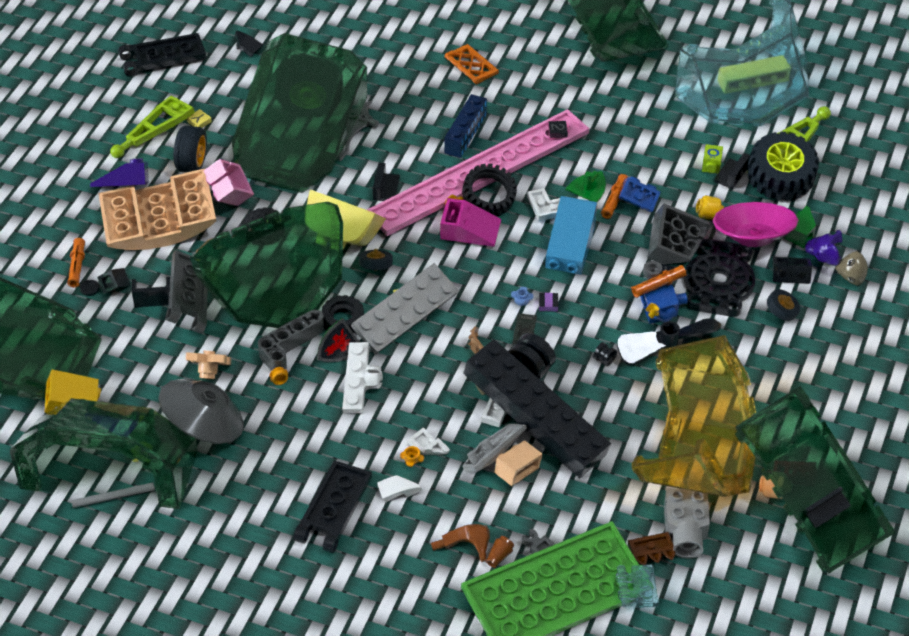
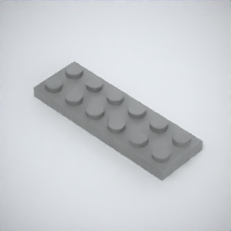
[351,263,459,355]

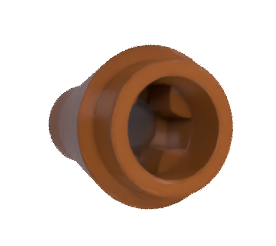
[486,536,514,568]

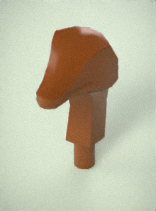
[431,524,490,562]

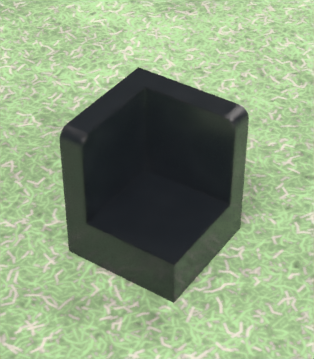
[97,268,130,294]

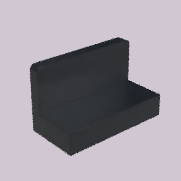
[714,153,750,189]
[373,162,400,201]
[803,486,851,528]

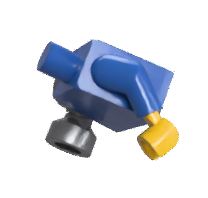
[640,261,688,324]

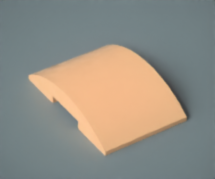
[98,169,217,250]

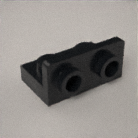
[772,257,812,284]

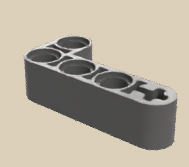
[258,310,324,371]

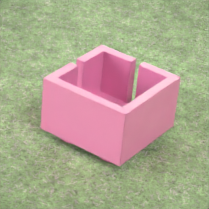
[204,159,254,206]

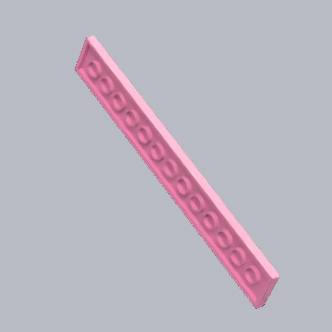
[367,109,589,236]

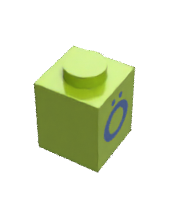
[702,144,723,174]

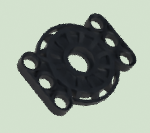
[684,239,755,317]

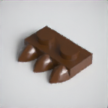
[628,532,675,566]

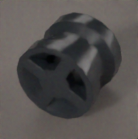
[593,342,617,366]

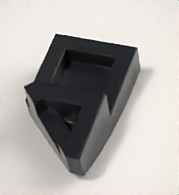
[235,30,263,58]

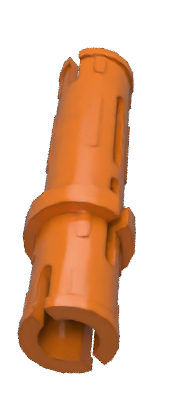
[601,174,628,219]
[67,238,85,288]
[631,265,687,298]

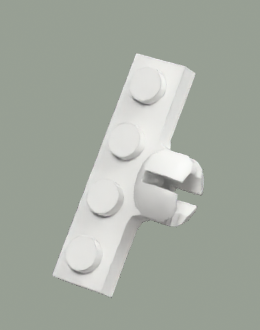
[342,342,383,413]

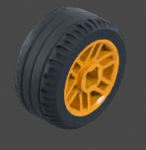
[173,125,207,173]

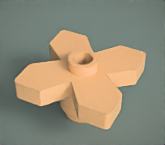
[186,350,231,379]

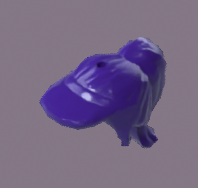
[805,230,843,266]

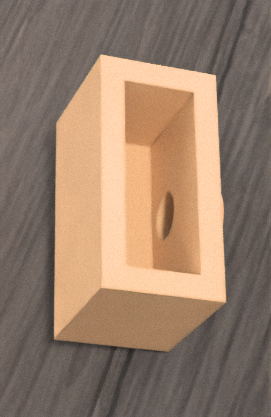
[494,440,542,486]

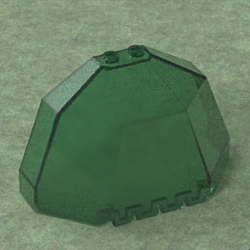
[190,201,343,328]

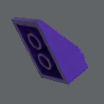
[90,158,149,187]

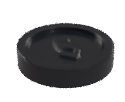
[80,280,99,296]

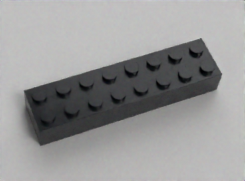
[463,339,611,479]

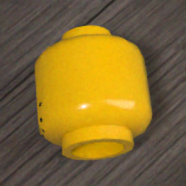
[695,195,724,221]

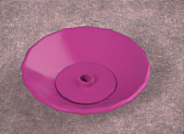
[712,202,799,247]

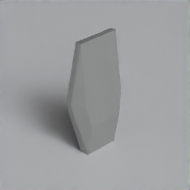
[462,424,527,472]

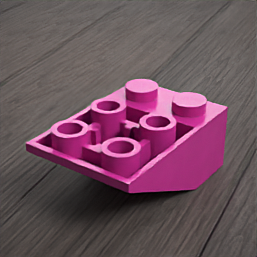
[440,198,501,247]

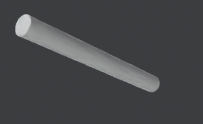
[71,482,155,508]

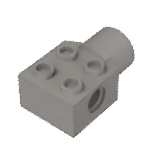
[664,488,710,559]

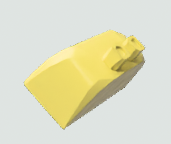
[305,190,386,252]

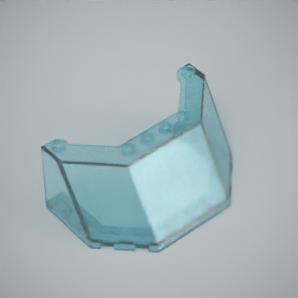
[675,0,809,126]

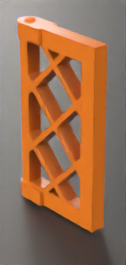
[444,44,499,85]

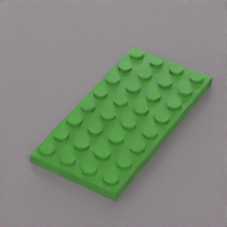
[461,521,654,636]

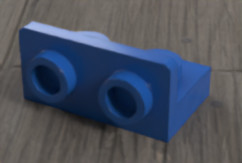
[618,177,660,212]

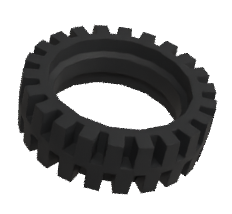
[462,164,517,216]

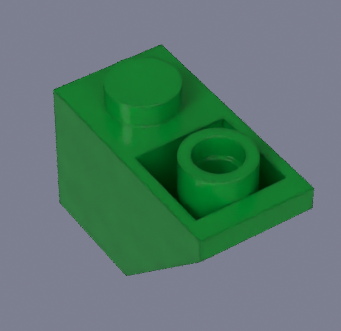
[785,206,816,249]

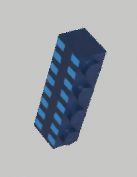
[444,94,487,158]

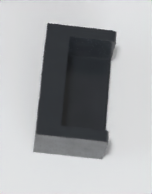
[132,277,170,308]

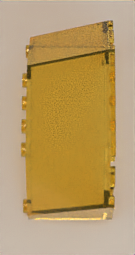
[632,335,760,497]

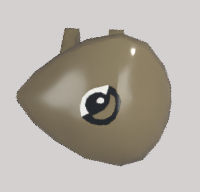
[835,251,868,286]

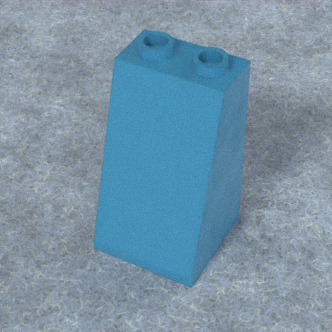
[545,196,597,275]

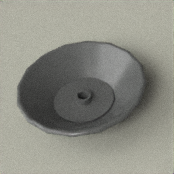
[158,379,244,444]

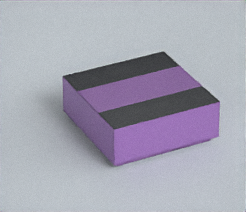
[539,293,558,311]

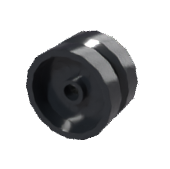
[508,333,556,379]

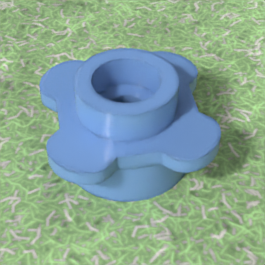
[511,287,533,306]

